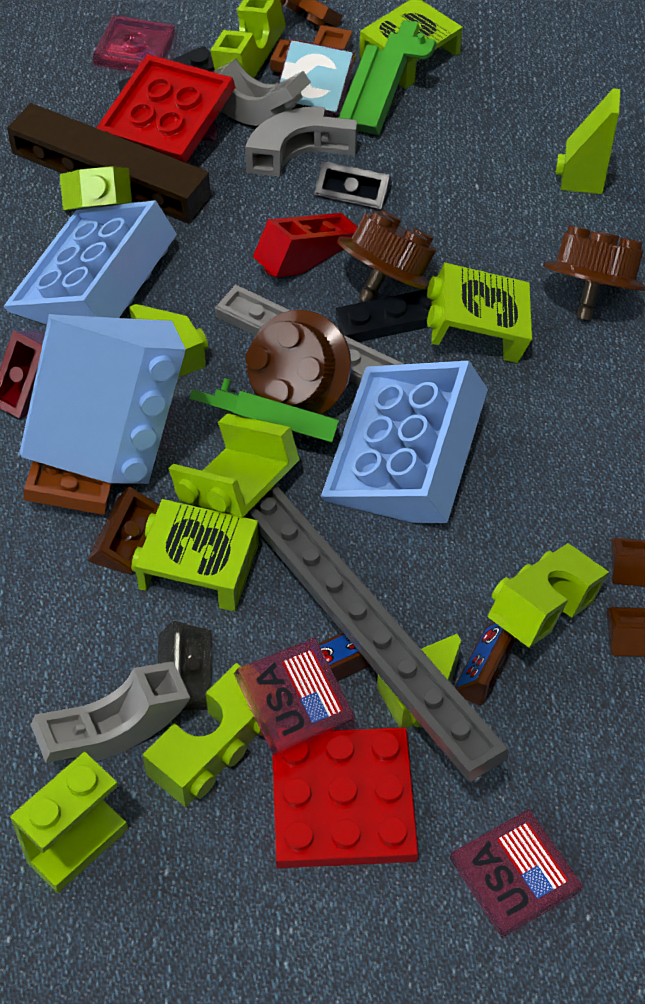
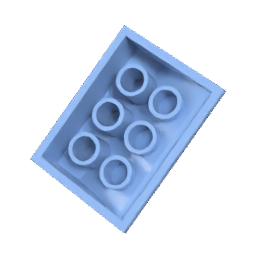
[4,200,177,325]
[20,314,186,484]
[321,360,488,523]

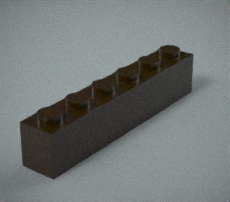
[7,103,211,224]

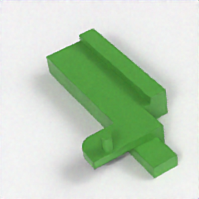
[339,20,437,135]
[189,378,339,442]

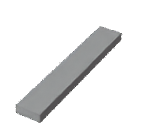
[215,284,404,385]

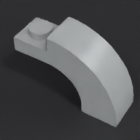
[214,59,311,126]
[245,107,358,177]
[31,661,190,763]

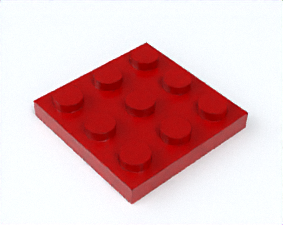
[96,54,236,163]
[271,727,418,869]

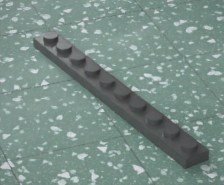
[245,484,508,783]

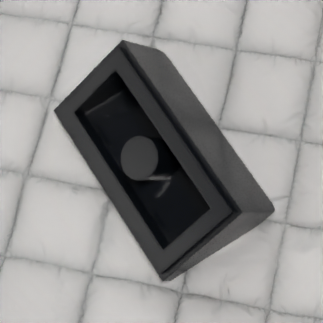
[314,161,392,210]

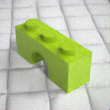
[210,0,286,78]
[487,543,609,648]
[142,663,277,808]

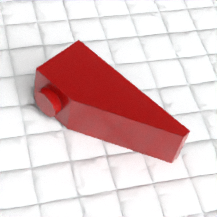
[253,213,358,278]

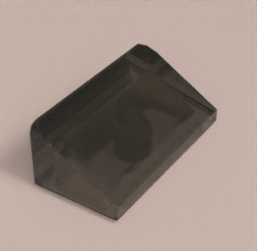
[158,620,211,711]

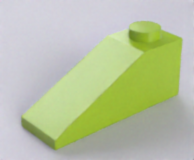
[555,88,620,194]

